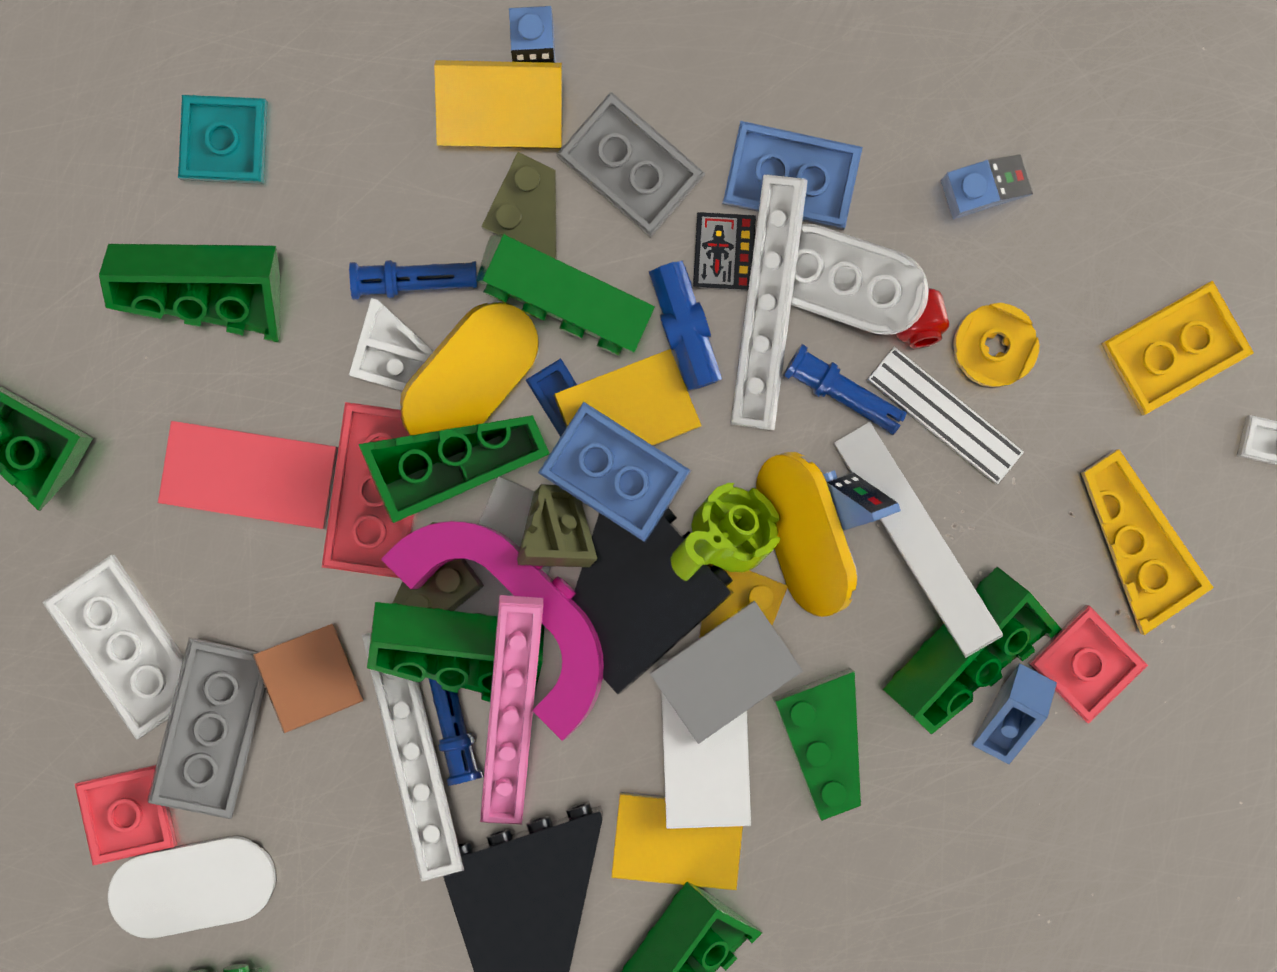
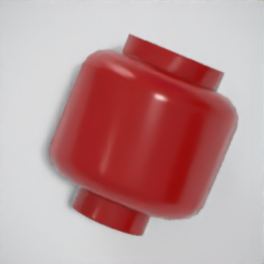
[896,288,949,348]

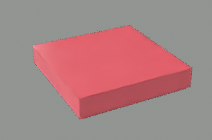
[1028,605,1148,724]
[75,765,177,866]

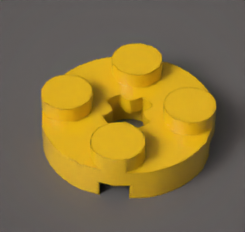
[953,303,1040,387]

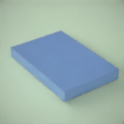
[722,121,863,230]
[538,401,691,542]

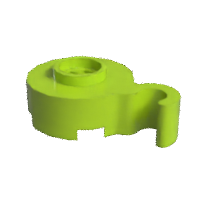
[671,483,780,581]

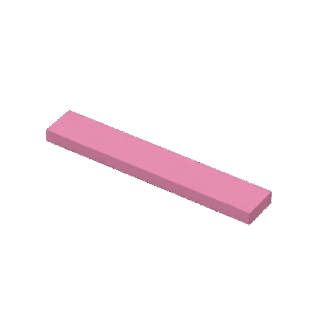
[480,595,543,825]

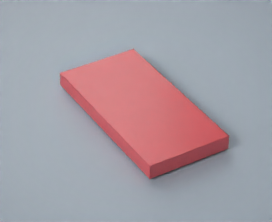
[322,402,415,578]
[158,421,338,529]

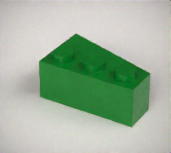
[772,668,861,821]

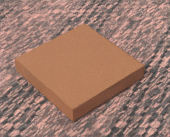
[253,623,363,733]

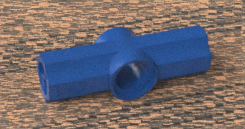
[649,260,722,391]

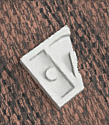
[349,298,434,391]

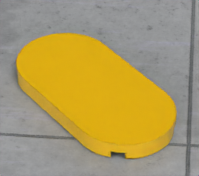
[400,302,538,436]
[756,452,857,617]

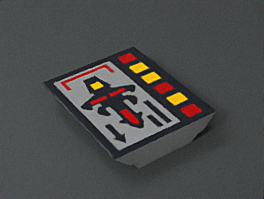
[693,212,756,290]

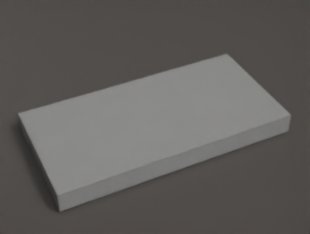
[147,637,265,819]

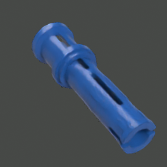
[349,260,478,300]
[783,344,907,435]
[428,678,484,786]

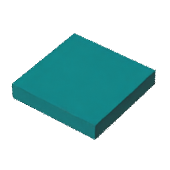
[178,95,268,184]

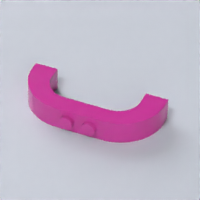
[381,521,604,741]

